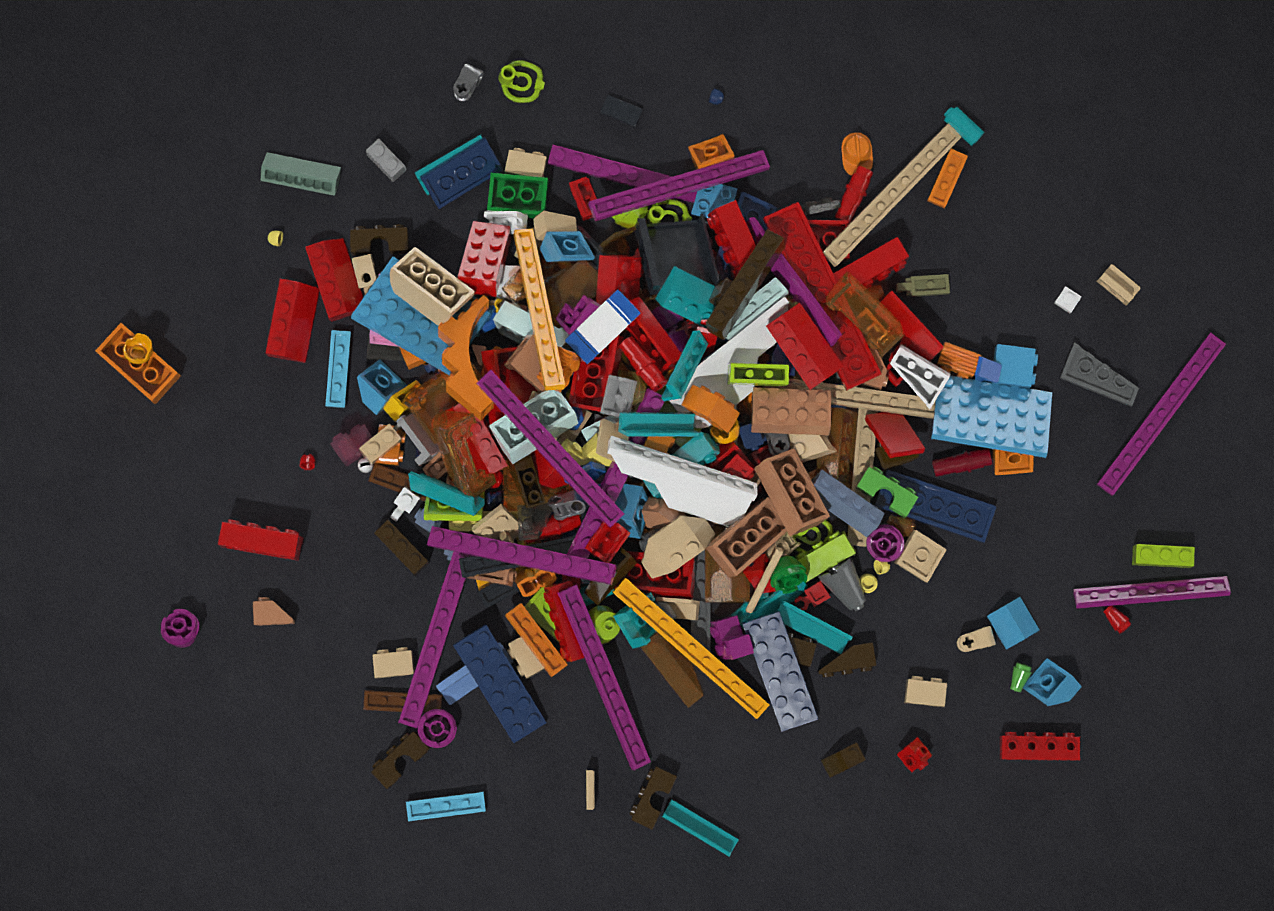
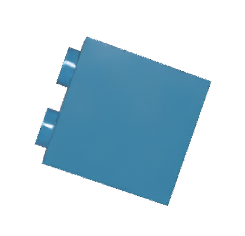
[991,344,1038,389]

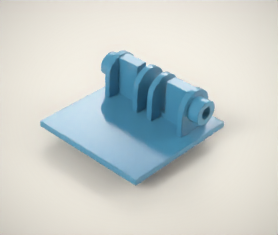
[691,184,737,218]

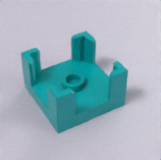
[613,592,657,649]

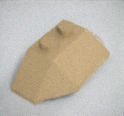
[641,515,715,579]

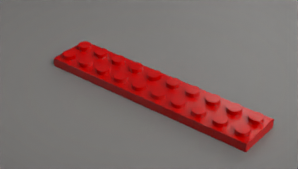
[763,202,882,391]

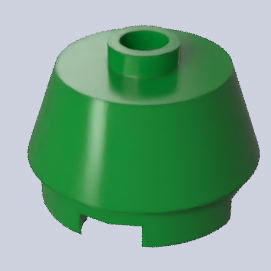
[770,556,808,594]

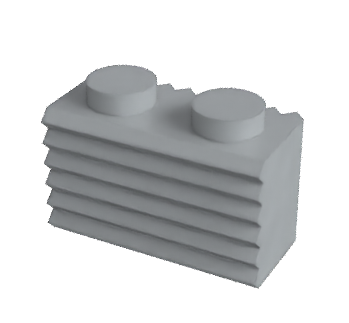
[366,139,406,182]

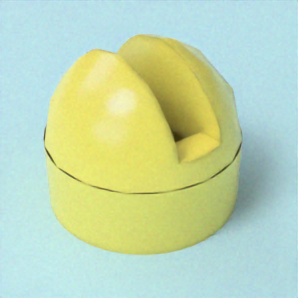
[268,231,283,246]
[874,560,891,575]

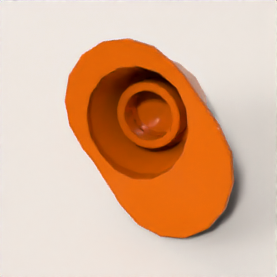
[842,132,873,176]

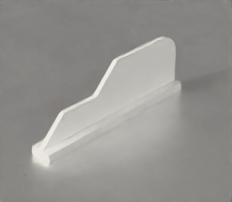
[662,296,789,428]
[607,436,757,525]

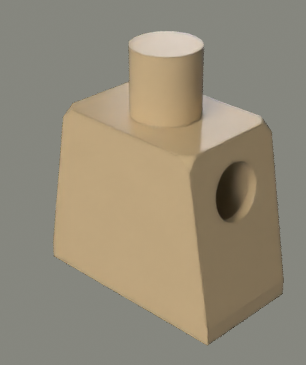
[352,254,377,295]

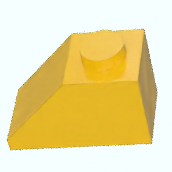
[383,380,429,422]

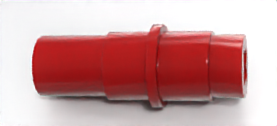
[834,166,873,224]
[619,336,667,392]
[521,515,581,545]

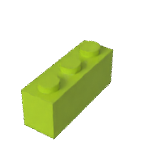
[727,363,789,386]
[796,531,856,581]
[1132,544,1195,568]

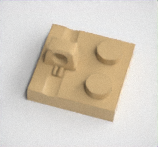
[472,504,525,543]
[894,530,946,583]

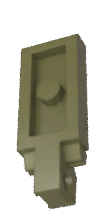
[896,274,950,297]

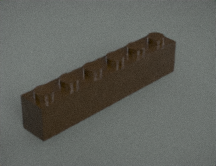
[706,229,785,340]

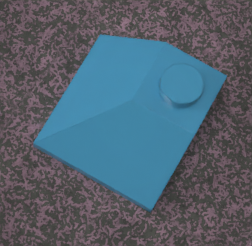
[540,231,595,262]
[357,360,407,415]
[1023,658,1082,706]

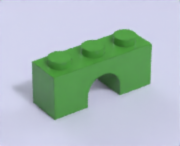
[856,467,918,518]

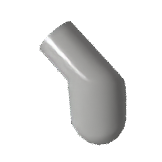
[654,601,677,620]

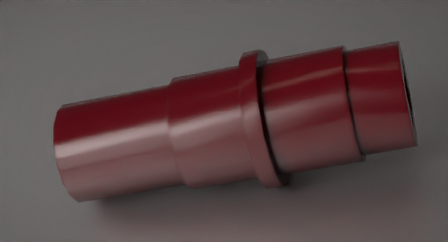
[932,448,992,477]

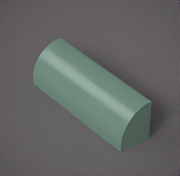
[261,152,341,196]

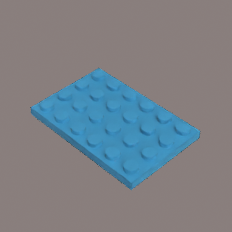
[351,257,491,376]
[931,376,1052,458]

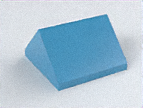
[987,597,1039,649]

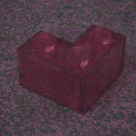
[330,424,373,466]

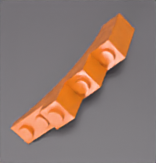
[438,295,494,421]

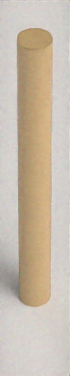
[745,547,784,613]

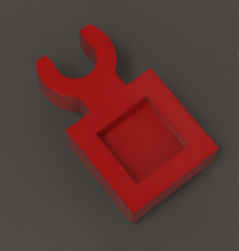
[794,580,831,611]

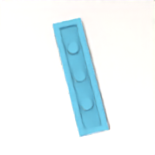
[325,330,351,408]
[406,792,486,821]

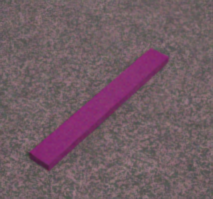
[746,217,842,347]
[1073,576,1231,609]

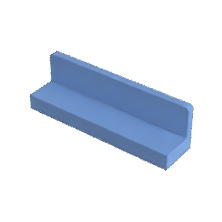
[436,642,513,705]

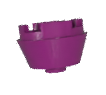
[651,305,684,332]
[866,524,904,562]
[161,609,199,648]
[418,709,457,748]

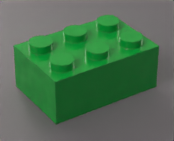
[487,173,548,219]

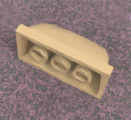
[390,247,475,326]

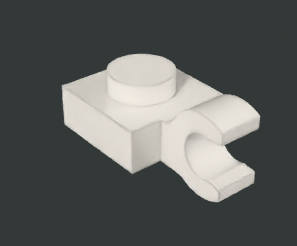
[390,486,421,521]

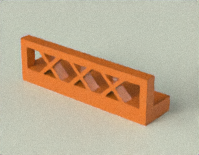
[505,603,568,677]

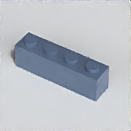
[811,470,885,537]

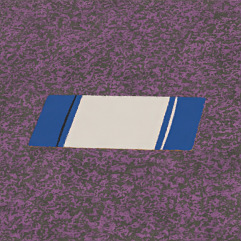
[565,290,641,364]

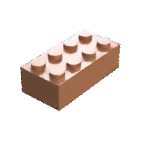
[751,388,831,435]
[754,448,830,536]
[706,497,787,578]

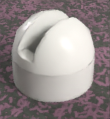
[358,457,374,473]

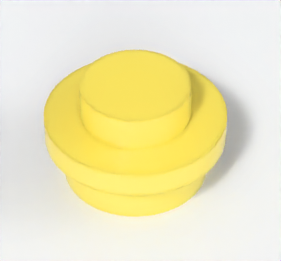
[859,574,878,593]

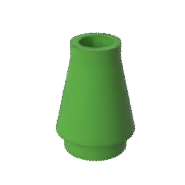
[1010,662,1032,692]

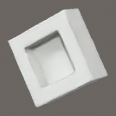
[1055,286,1081,313]

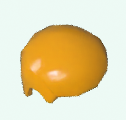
[123,333,153,364]
[710,419,740,444]

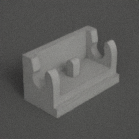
[600,375,637,418]

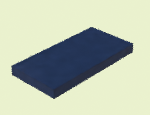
[420,137,503,209]

